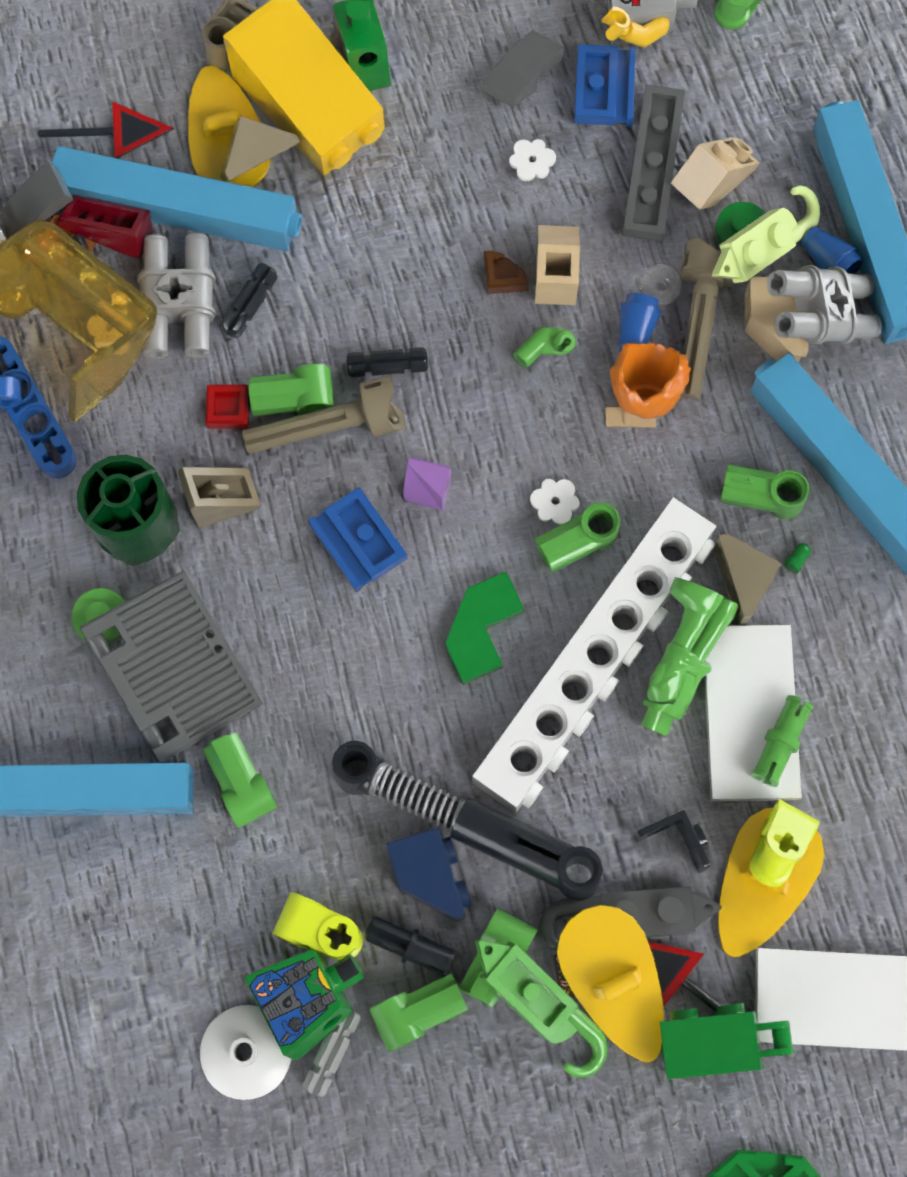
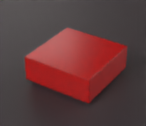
[205,385,250,429]

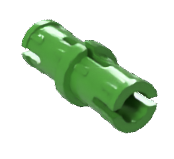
[751,695,814,787]

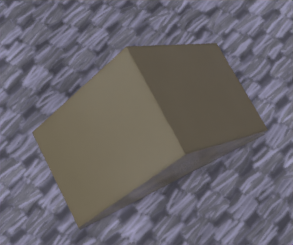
[221,116,300,182]
[178,467,261,528]
[713,534,782,626]

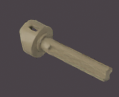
[680,238,735,400]
[242,375,406,454]

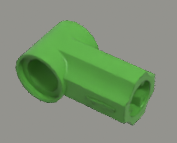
[249,364,334,416]
[720,465,809,519]
[534,502,620,573]
[203,732,278,828]
[459,908,538,1008]
[369,974,468,1052]

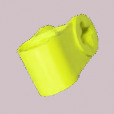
[749,799,820,887]
[272,892,363,961]

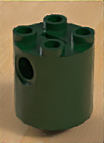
[77,454,180,566]

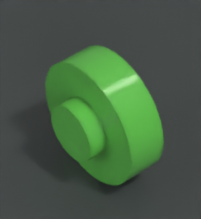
[72,588,126,645]

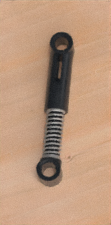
[332,741,603,900]

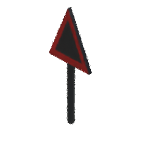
[37,101,174,159]
[648,942,722,1013]

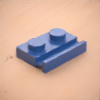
[574,44,636,126]
[308,487,408,593]

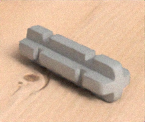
[303,1011,360,1097]

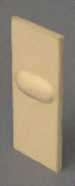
[606,407,656,428]

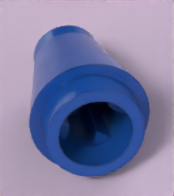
[801,226,863,274]
[619,293,661,353]

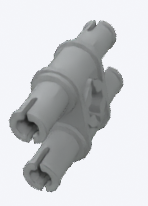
[137,233,216,359]
[767,265,882,345]

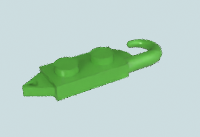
[475,939,608,1078]

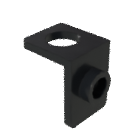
[634,810,711,873]

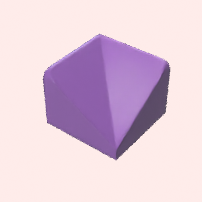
[403,457,451,510]

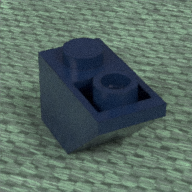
[386,828,471,922]

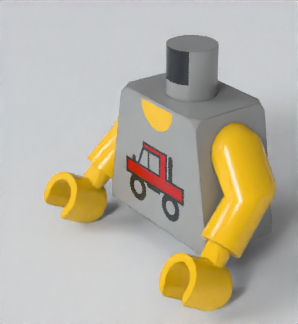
[601,0,697,48]

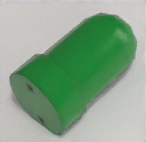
[783,543,811,574]

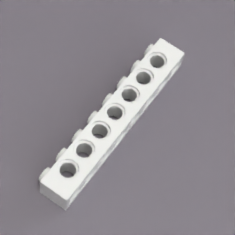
[472,497,716,814]

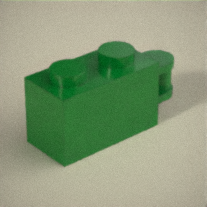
[660,1003,794,1079]

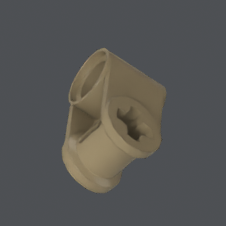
[202,0,262,71]

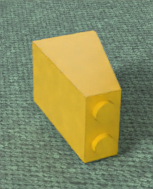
[223,0,385,176]

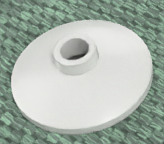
[200,1005,291,1100]

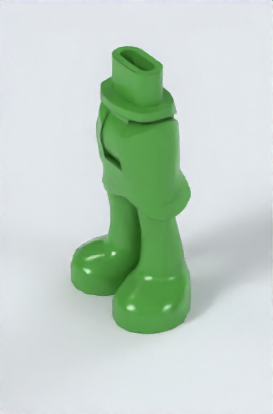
[641,577,739,736]

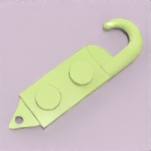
[712,185,820,283]

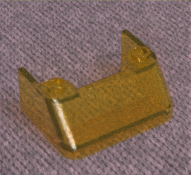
[0,221,157,423]

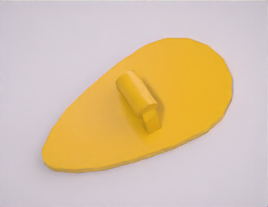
[188,65,271,187]
[718,808,824,958]
[556,905,664,1062]

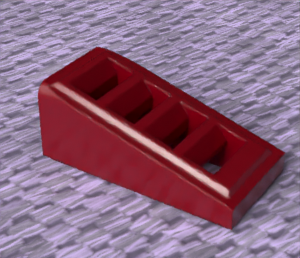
[58,194,152,259]

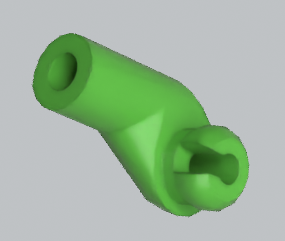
[513,327,576,368]

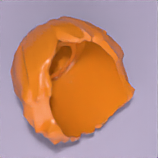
[610,342,691,419]

